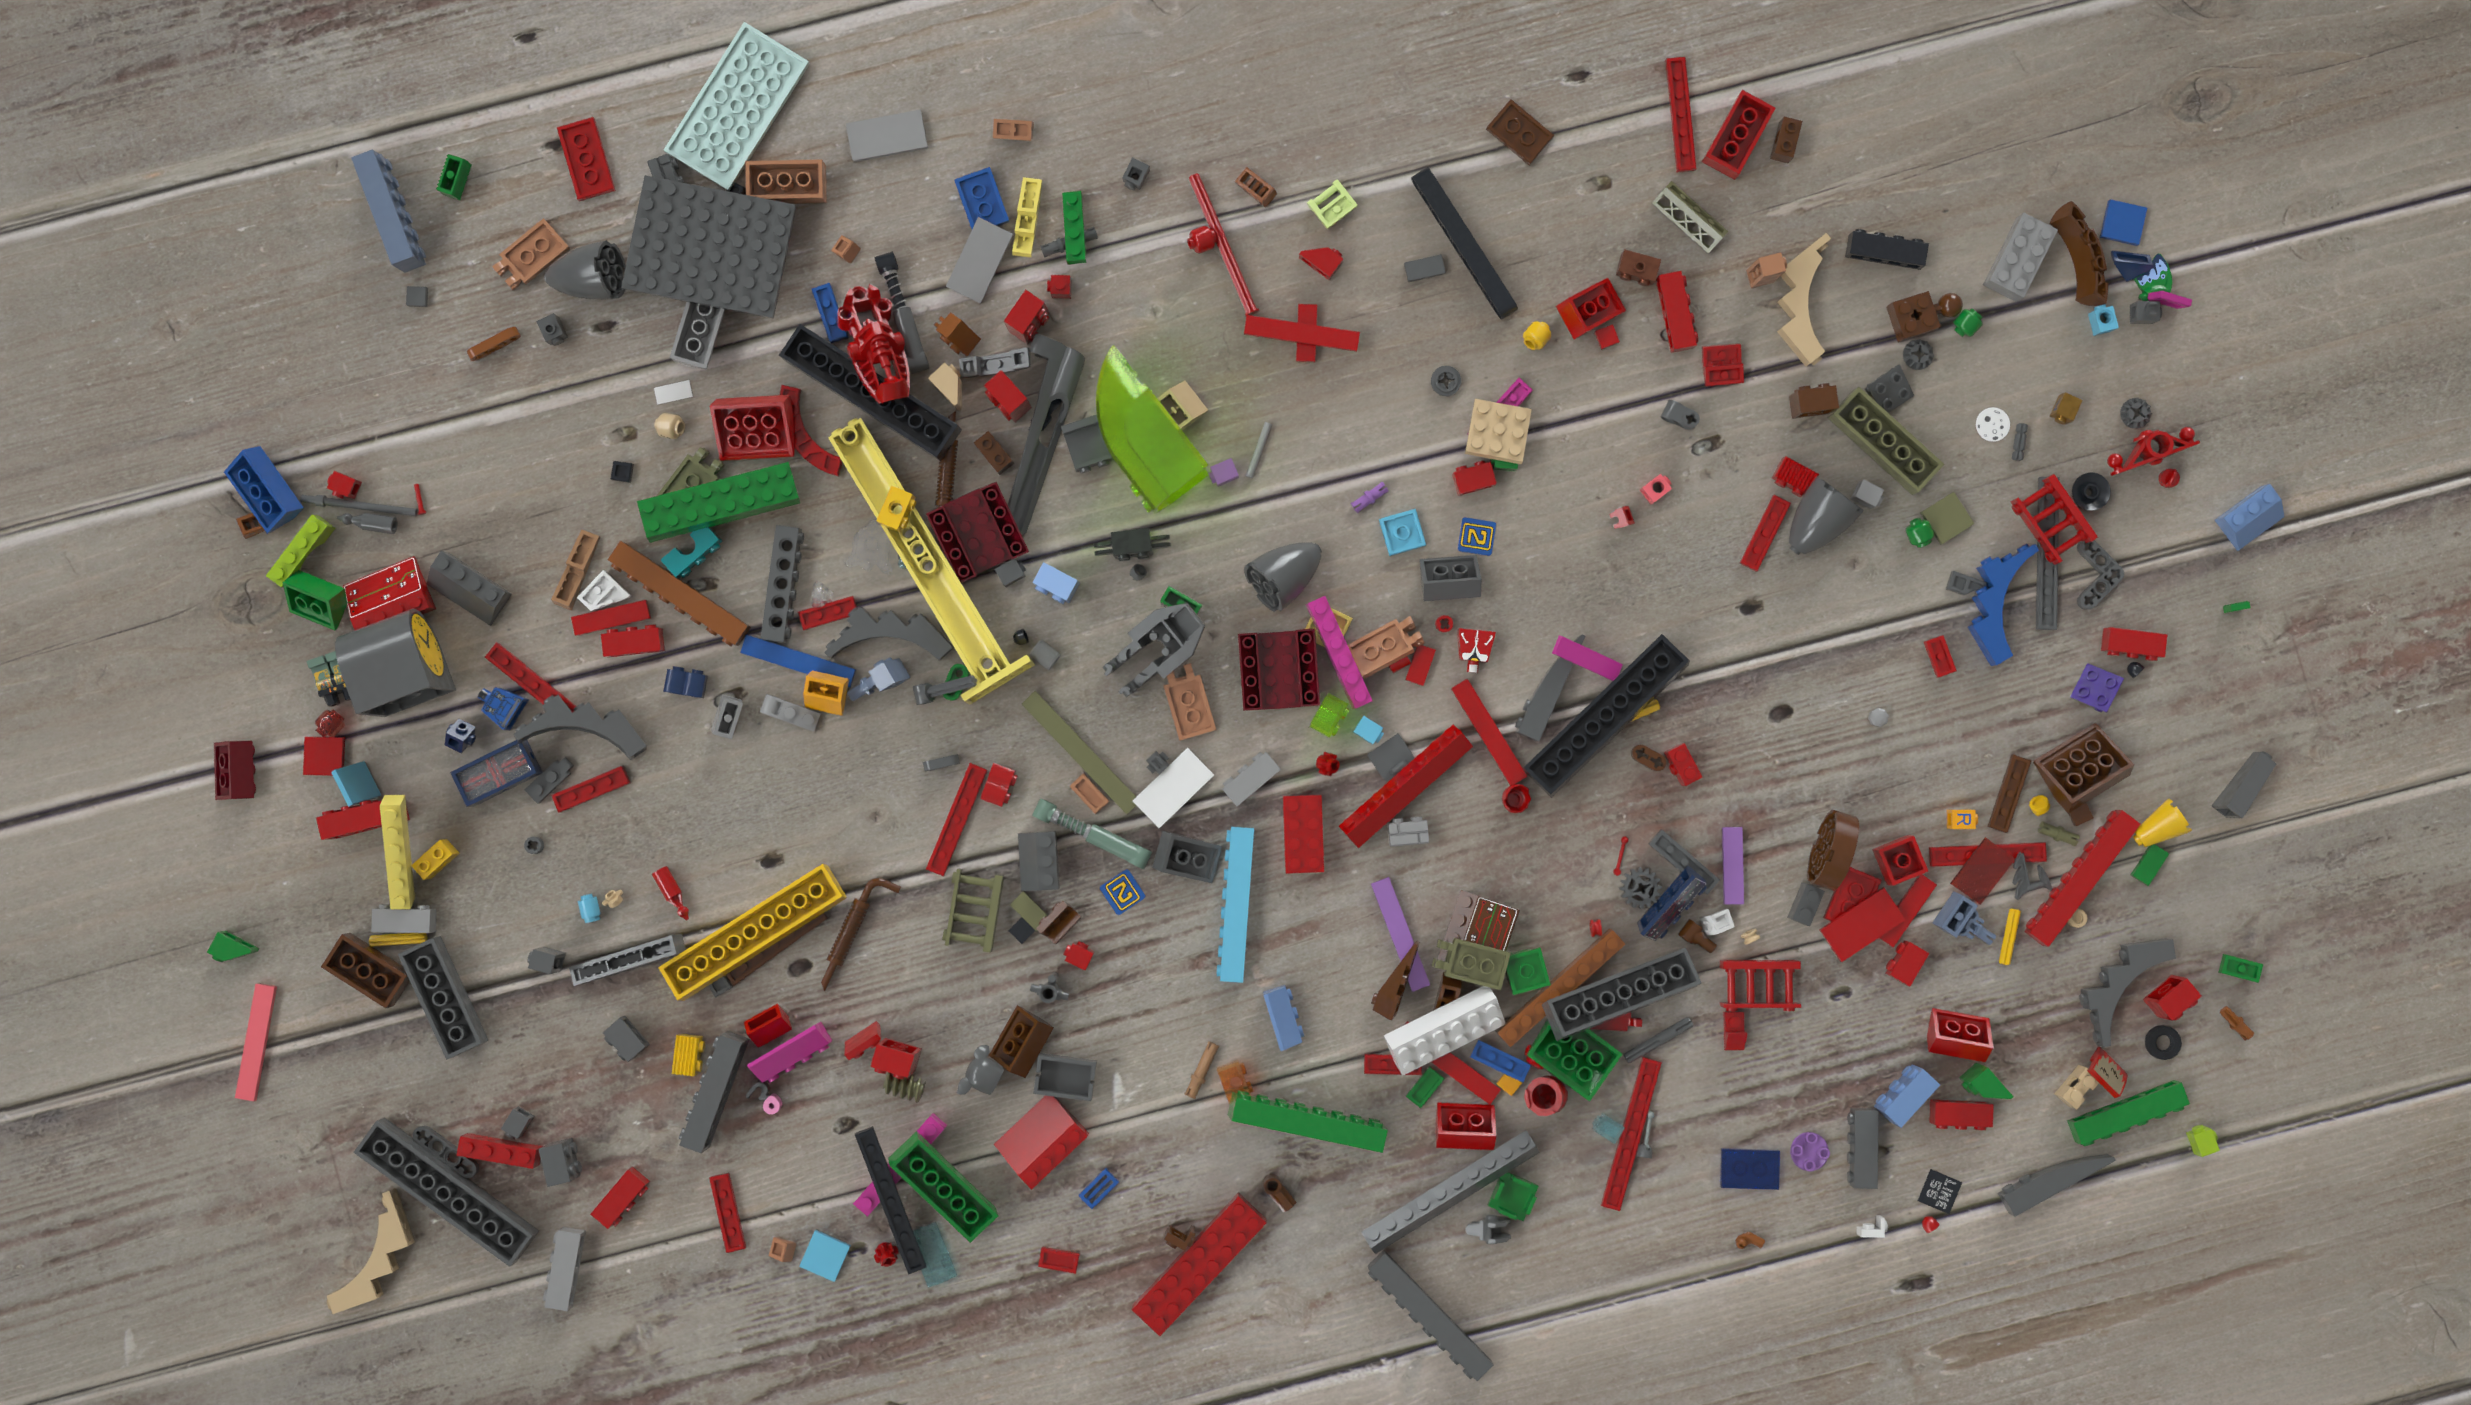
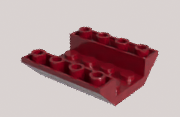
[926,481,1029,583]
[1238,628,1320,711]

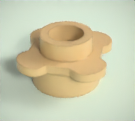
[602,890,623,908]

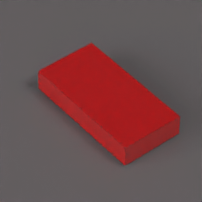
[1405,645,1436,686]
[1038,1247,1080,1274]

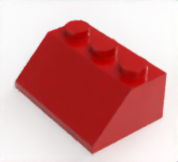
[1927,1008,1993,1062]
[1436,1103,1497,1150]

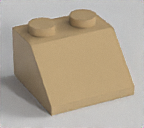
[928,362,962,411]

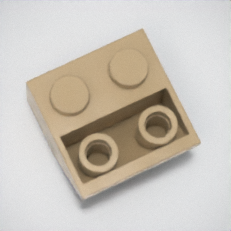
[1154,381,1209,434]

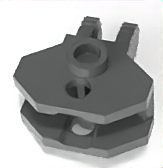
[1465,1215,1511,1244]

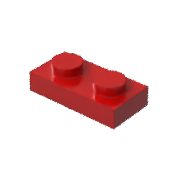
[1924,635,1957,678]

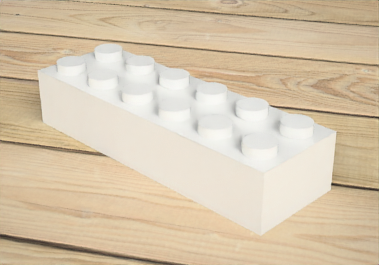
[1384,986,1506,1076]

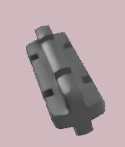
[2012,423,2028,461]

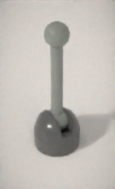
[1636,1111,1654,1159]

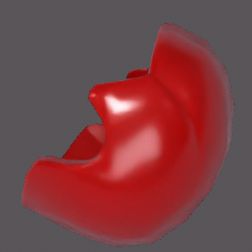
[1502,784,1531,813]

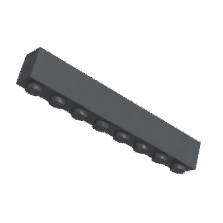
[1367,1250,1494,1381]

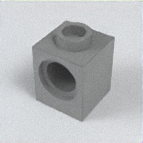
[1850,479,1884,509]

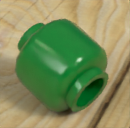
[1953,308,1983,337]
[1905,518,1934,548]

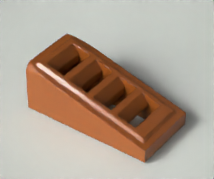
[1234,167,1277,208]
[236,513,265,539]

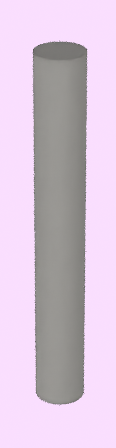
[1246,422,1272,478]

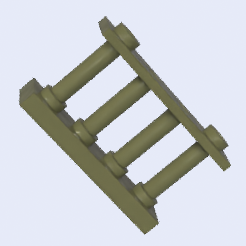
[942,868,1004,952]

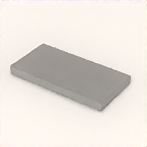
[846,110,928,162]
[946,217,1013,304]

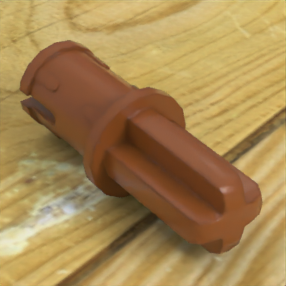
[2220,1006,2254,1041]

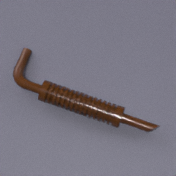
[935,411,958,507]
[821,878,901,992]

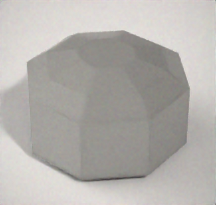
[1868,708,1889,727]

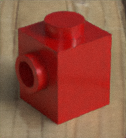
[1047,275,1072,299]
[327,471,362,499]
[1063,941,1094,970]

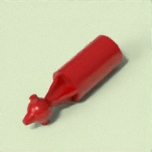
[651,866,689,921]

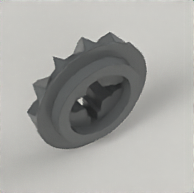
[1903,339,1934,370]
[1431,366,1461,397]
[2120,398,2152,429]

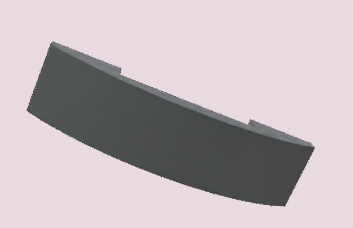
[959,347,1031,378]

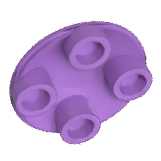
[1790,1132,1830,1172]

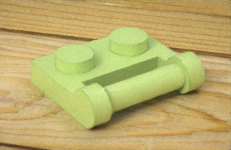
[1307,180,1358,230]

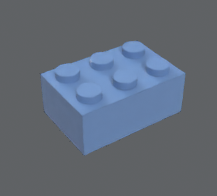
[1874,1064,1940,1128]

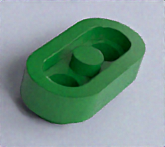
[943,664,969,701]

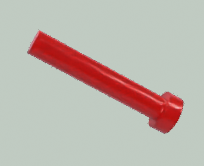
[414,484,426,515]

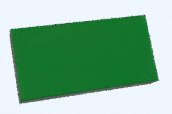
[2131,844,2169,886]
[1405,1066,1445,1109]

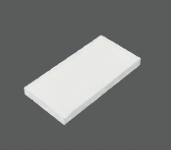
[1132,748,1214,828]

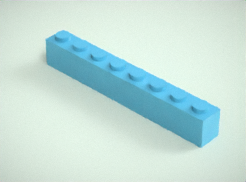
[1217,826,1254,983]

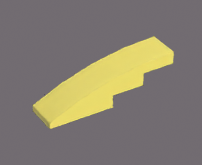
[1012,177,1042,258]

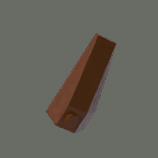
[1371,941,1420,1021]

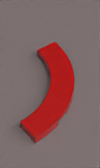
[780,385,842,477]

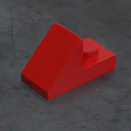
[1723,1011,1747,1051]

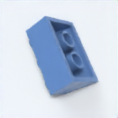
[2215,484,2285,551]
[1263,985,1305,1051]

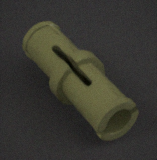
[2038,821,2080,846]

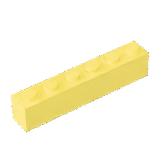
[380,795,415,909]

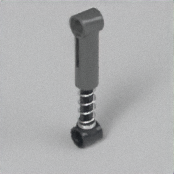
[874,251,930,375]

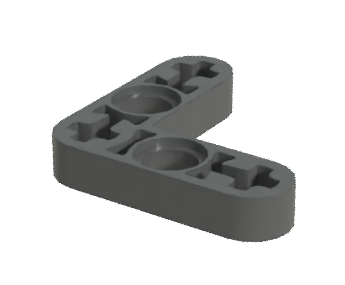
[2077,540,2124,610]

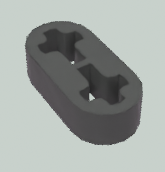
[923,754,960,772]

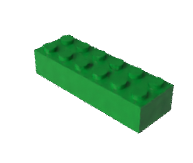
[888,1131,999,1243]

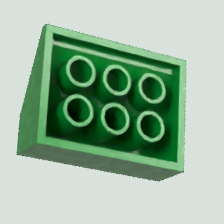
[1527,1019,1623,1102]

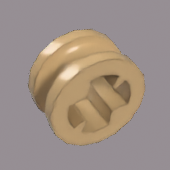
[1741,928,1760,945]

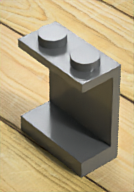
[1061,414,1112,474]

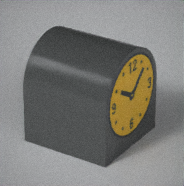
[335,609,456,717]

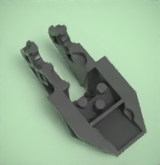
[1103,603,1205,698]

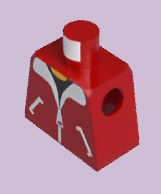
[1457,628,1496,673]

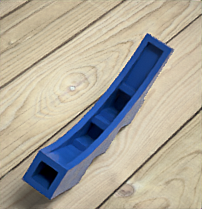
[1968,543,2039,666]

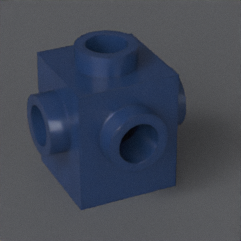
[444,719,476,754]

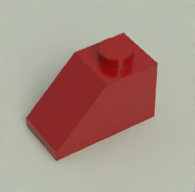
[1299,247,1343,280]

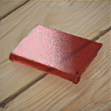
[1950,837,2015,905]

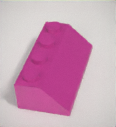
[747,1021,832,1083]

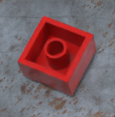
[1872,835,1929,886]
[2143,975,2202,1021]

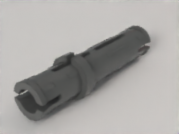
[1040,227,1098,258]

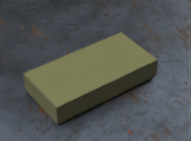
[1010,891,1048,932]

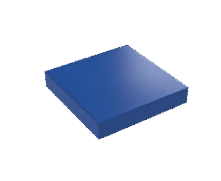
[2100,199,2147,246]

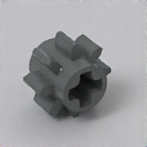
[1146,751,1169,774]

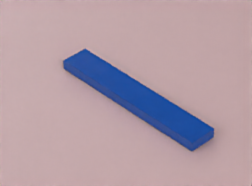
[740,635,856,688]

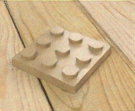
[1465,399,1532,465]

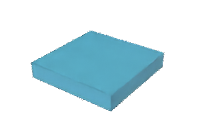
[1379,509,1426,556]
[331,761,381,807]
[799,1230,851,1282]

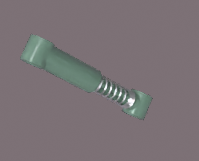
[1032,798,1152,869]

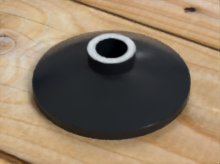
[2072,472,2111,511]

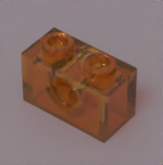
[1217,1059,1254,1105]

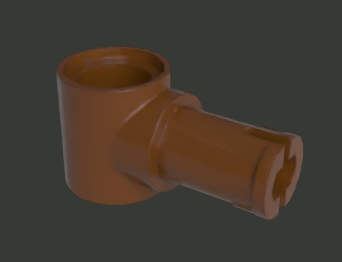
[1678,919,1717,953]

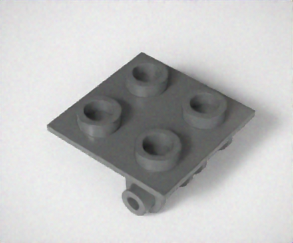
[1865,364,1914,413]

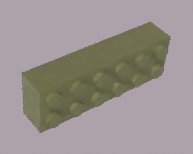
[1828,387,1944,495]

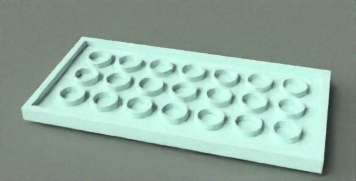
[664,22,810,191]

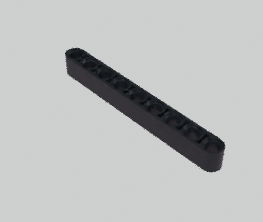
[1411,167,1518,320]

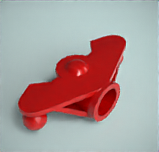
[2107,427,2200,476]

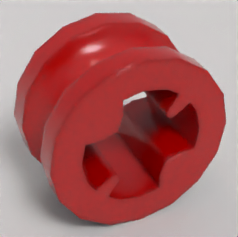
[1435,615,1453,633]
[1590,919,1602,937]

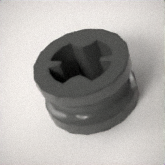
[524,837,544,854]

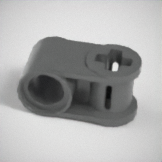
[1661,399,1700,430]

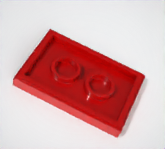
[1823,867,1882,921]

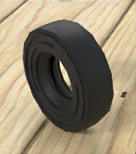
[2145,1025,2182,1060]

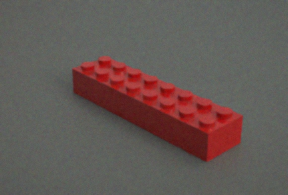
[1132,1192,1267,1337]

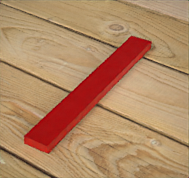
[1601,1057,1662,1211]

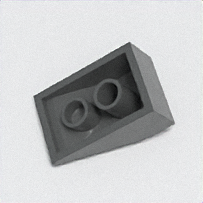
[1152,831,1222,883]

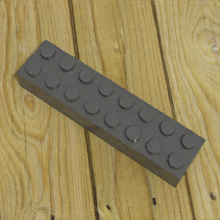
[1542,948,1702,1041]

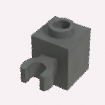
[2130,301,2162,324]

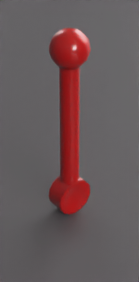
[1613,836,1629,876]

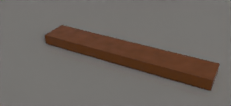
[726,912,828,986]

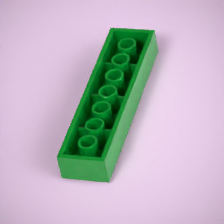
[637,462,800,543]
[1227,1090,1388,1153]

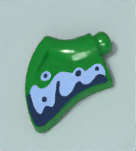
[2134,253,2172,301]

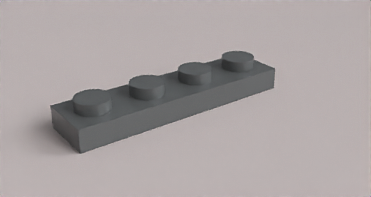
[1648,829,1720,895]

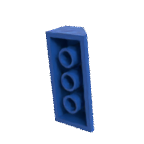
[224,446,304,534]

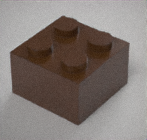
[1789,383,1839,419]

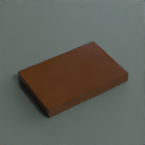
[1486,99,1554,166]

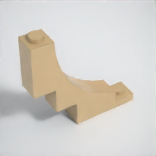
[1777,233,1831,366]
[327,1188,415,1314]

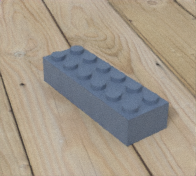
[351,149,426,273]

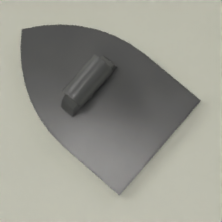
[1367,733,1415,782]

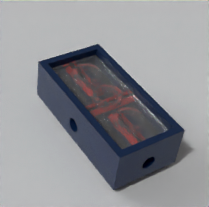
[450,740,543,807]

